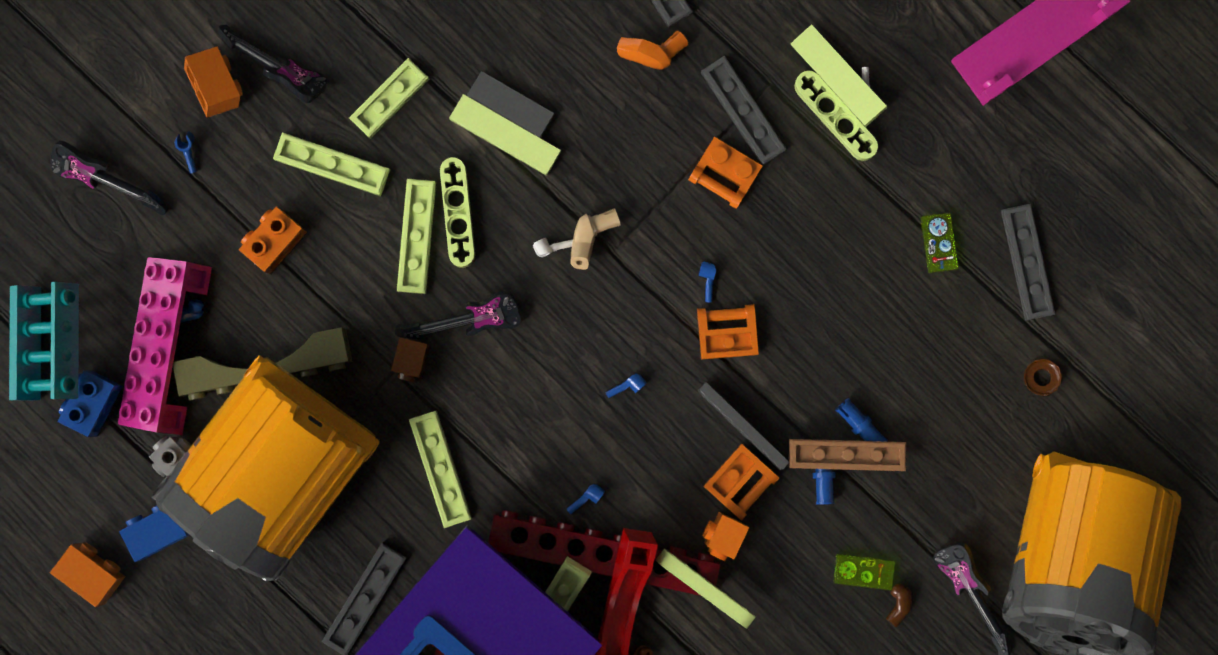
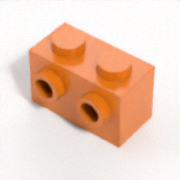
[184,46,243,118]
[239,207,307,274]
[702,512,749,561]
[50,542,126,607]

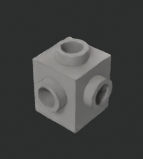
[149,436,191,477]

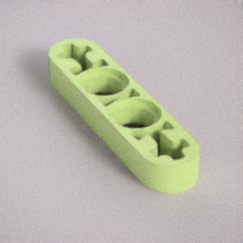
[794,71,878,161]
[440,157,475,268]
[655,549,756,629]

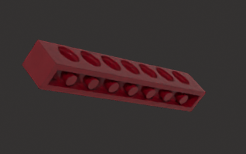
[488,510,721,596]

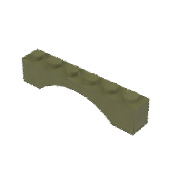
[173,327,353,401]

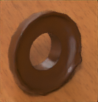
[1023,359,1062,396]

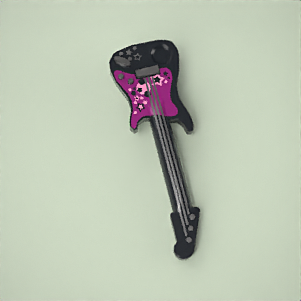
[218,25,328,103]
[50,141,169,215]
[395,291,521,339]
[933,542,1011,655]

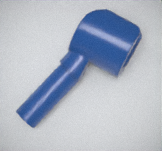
[174,132,197,173]
[698,262,716,302]
[606,374,646,398]
[567,484,605,514]

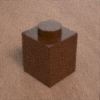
[391,337,431,382]

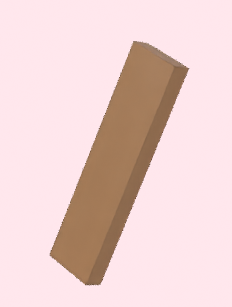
[789,439,906,471]

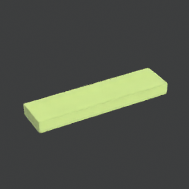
[791,24,887,127]
[449,94,561,176]
[273,132,390,196]
[397,179,436,294]
[409,411,472,528]

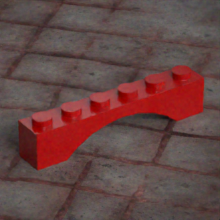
[595,528,658,655]

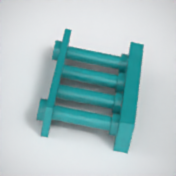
[9,282,79,400]

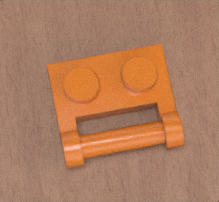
[688,137,762,209]
[697,304,759,360]
[703,444,780,521]

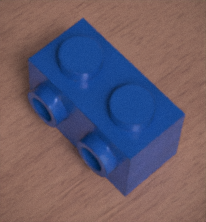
[57,370,123,437]
[119,506,190,562]

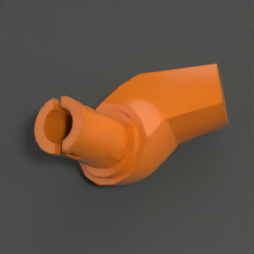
[617,31,688,70]

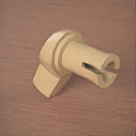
[571,208,621,270]

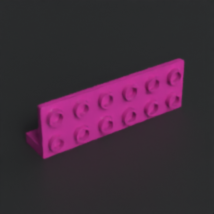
[951,0,1130,106]
[118,257,212,435]

